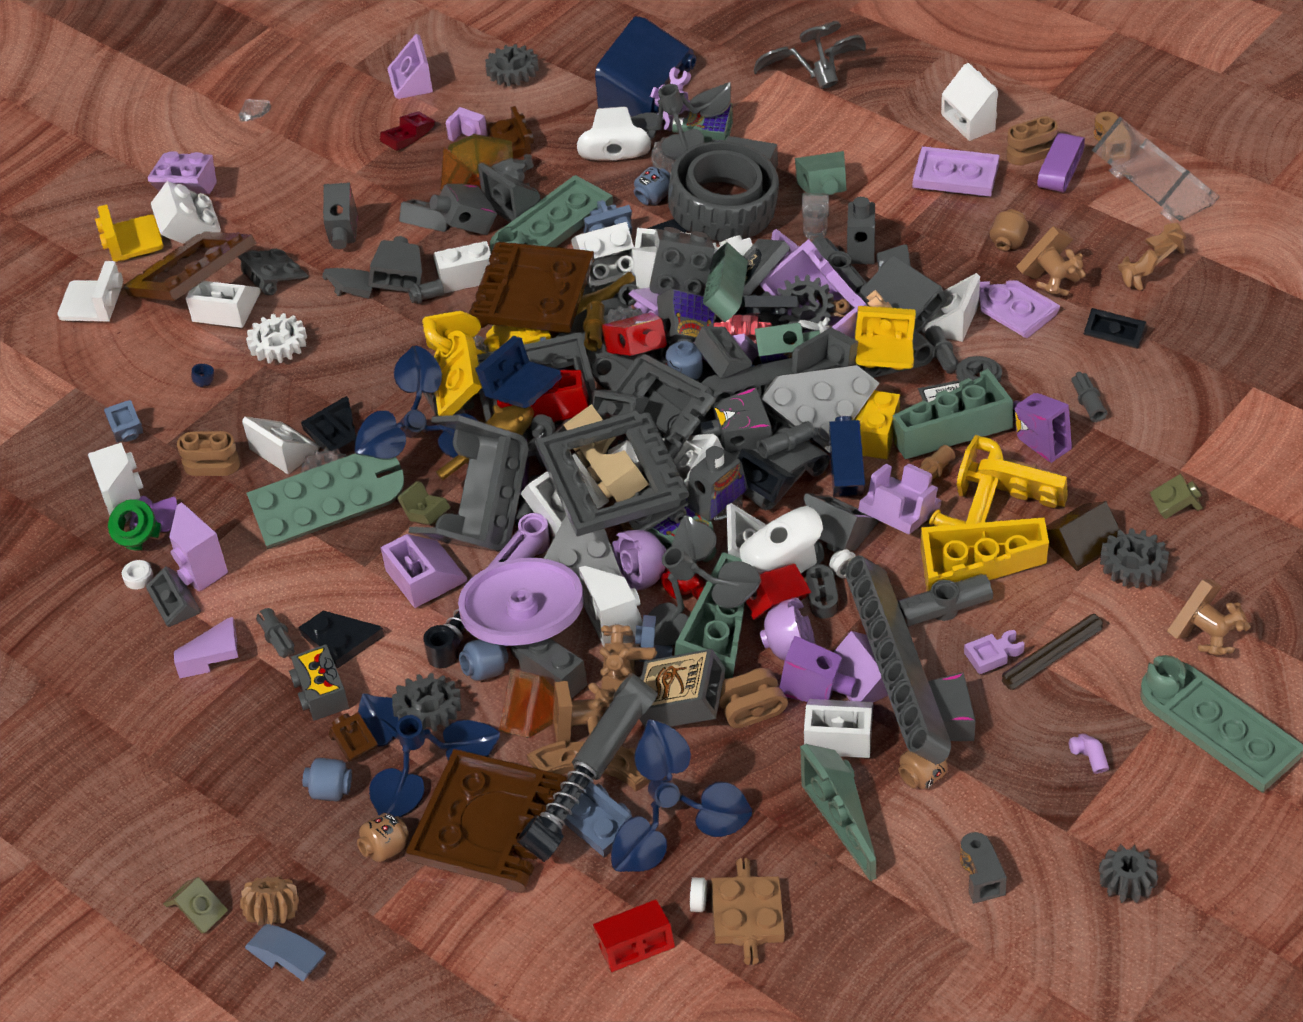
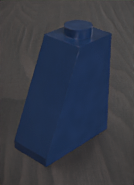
[829,416,865,497]

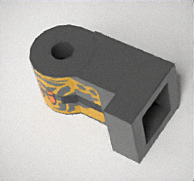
[960,832,1007,904]

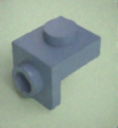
[104,399,143,442]
[635,615,673,662]

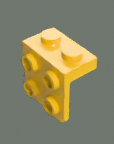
[95,204,164,262]
[855,306,916,370]

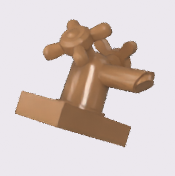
[1016,226,1086,296]
[1167,579,1251,656]
[599,624,657,700]
[553,681,615,743]

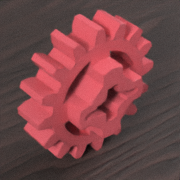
[713,315,772,345]

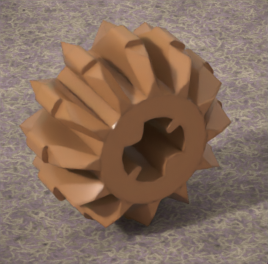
[240,876,299,926]

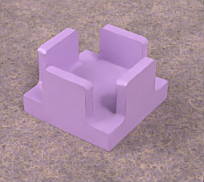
[858,464,942,535]

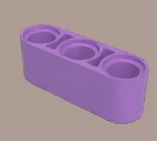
[1037,132,1085,193]

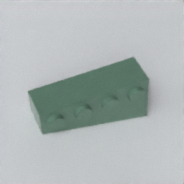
[893,369,1013,459]
[674,552,745,679]

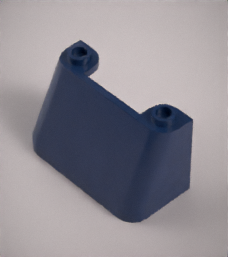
[595,16,696,117]

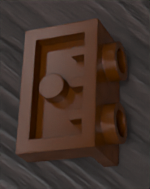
[488,106,534,160]

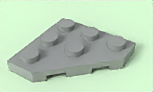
[760,365,879,453]
[544,504,622,581]

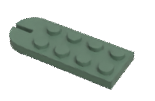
[490,175,614,252]
[247,453,404,549]
[1140,655,1303,793]

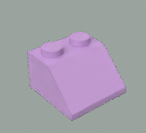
[169,502,228,592]

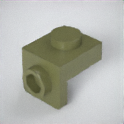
[1149,474,1203,519]
[398,481,451,525]

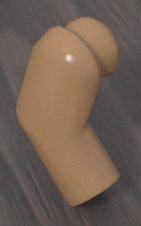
[817,292,852,318]

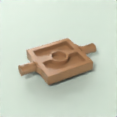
[710,858,785,965]

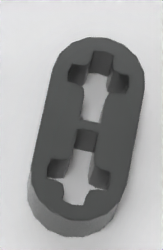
[806,565,838,619]

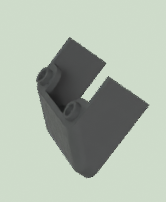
[408,415,528,551]

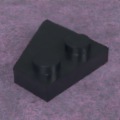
[736,295,798,316]
[301,396,356,460]
[299,610,384,669]

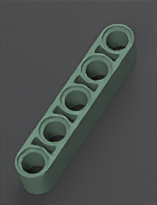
[703,242,748,322]

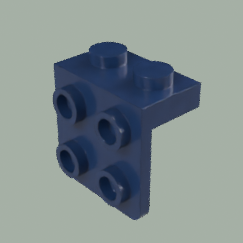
[475,336,562,408]

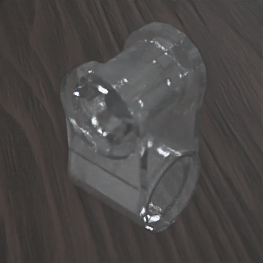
[802,193,829,239]

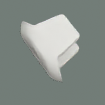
[577,107,651,161]
[739,506,823,573]

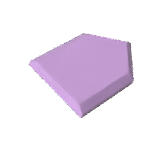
[979,280,1060,338]

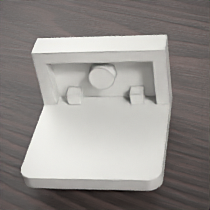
[58,261,123,321]

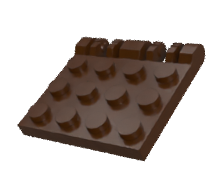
[468,242,594,333]
[405,749,568,893]

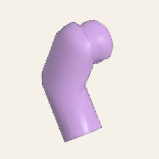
[1069,734,1109,774]

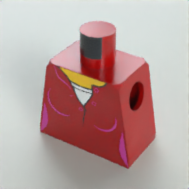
[602,312,667,356]

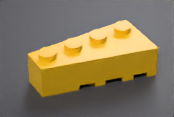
[920,518,1049,591]

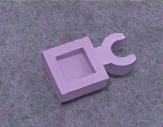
[964,630,1025,675]

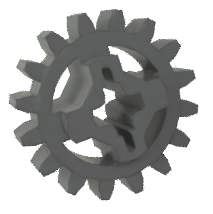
[485,44,539,86]
[776,274,835,333]
[1100,528,1169,588]
[392,673,461,731]

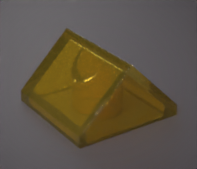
[447,134,513,174]

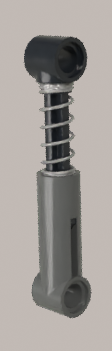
[517,673,658,862]

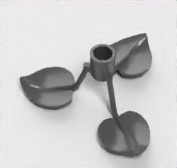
[754,21,866,89]
[630,82,731,159]
[638,515,761,647]

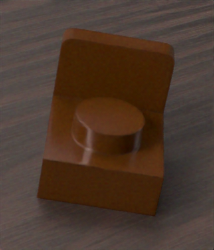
[328,712,378,763]

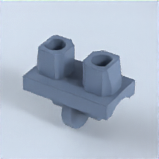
[583,200,632,235]

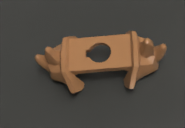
[1118,223,1186,291]

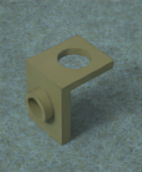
[163,877,228,934]

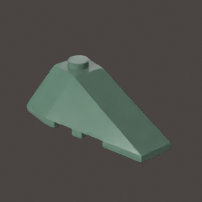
[800,744,876,881]

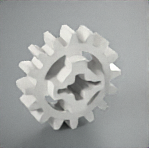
[246,313,307,363]

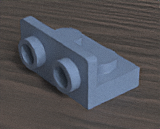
[564,782,632,857]

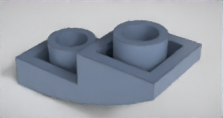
[245,924,326,982]

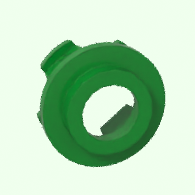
[108,499,161,551]

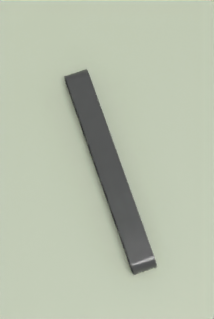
[702,331,935,408]
[845,555,951,764]

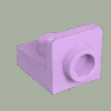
[446,107,488,141]

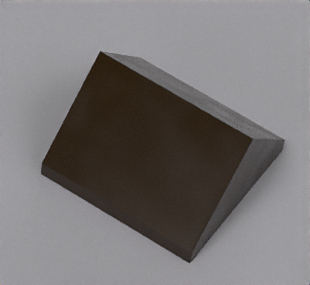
[1046,501,1120,571]

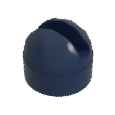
[191,363,214,388]

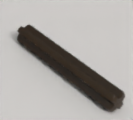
[1002,614,1103,690]

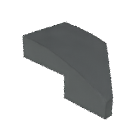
[322,268,372,299]

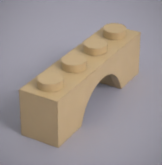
[563,404,649,502]

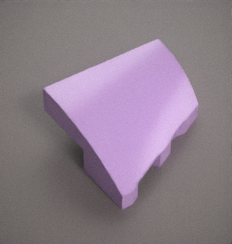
[174,617,238,678]

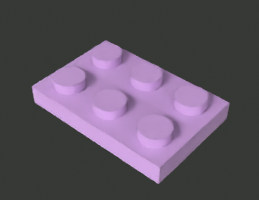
[913,146,1000,196]

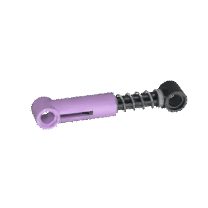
[423,513,550,669]

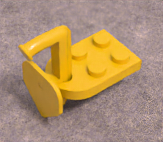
[422,311,501,416]
[929,435,1068,526]

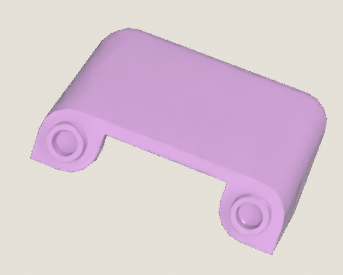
[759,239,868,339]

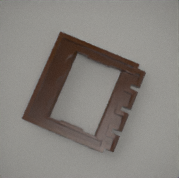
[124,231,257,301]

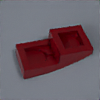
[380,111,435,151]

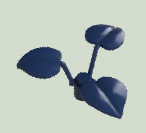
[355,345,478,459]
[358,693,500,817]
[611,719,753,872]

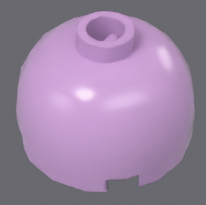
[612,530,666,591]
[760,598,816,661]

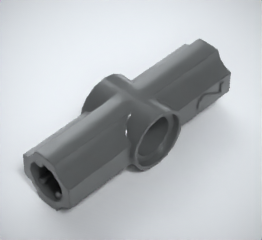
[812,235,867,295]
[898,574,993,627]

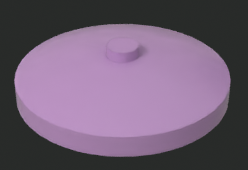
[458,558,584,646]

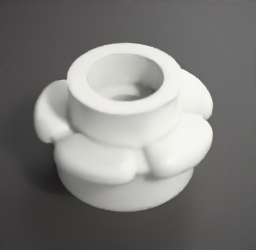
[829,549,855,578]

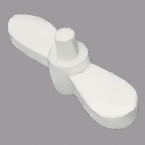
[798,317,832,333]

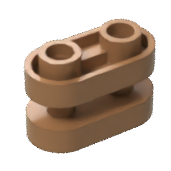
[1006,116,1058,165]
[177,431,240,476]
[719,668,788,728]

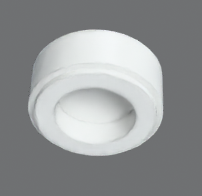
[122,560,154,589]
[690,877,707,912]

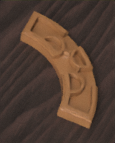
[527,738,651,792]

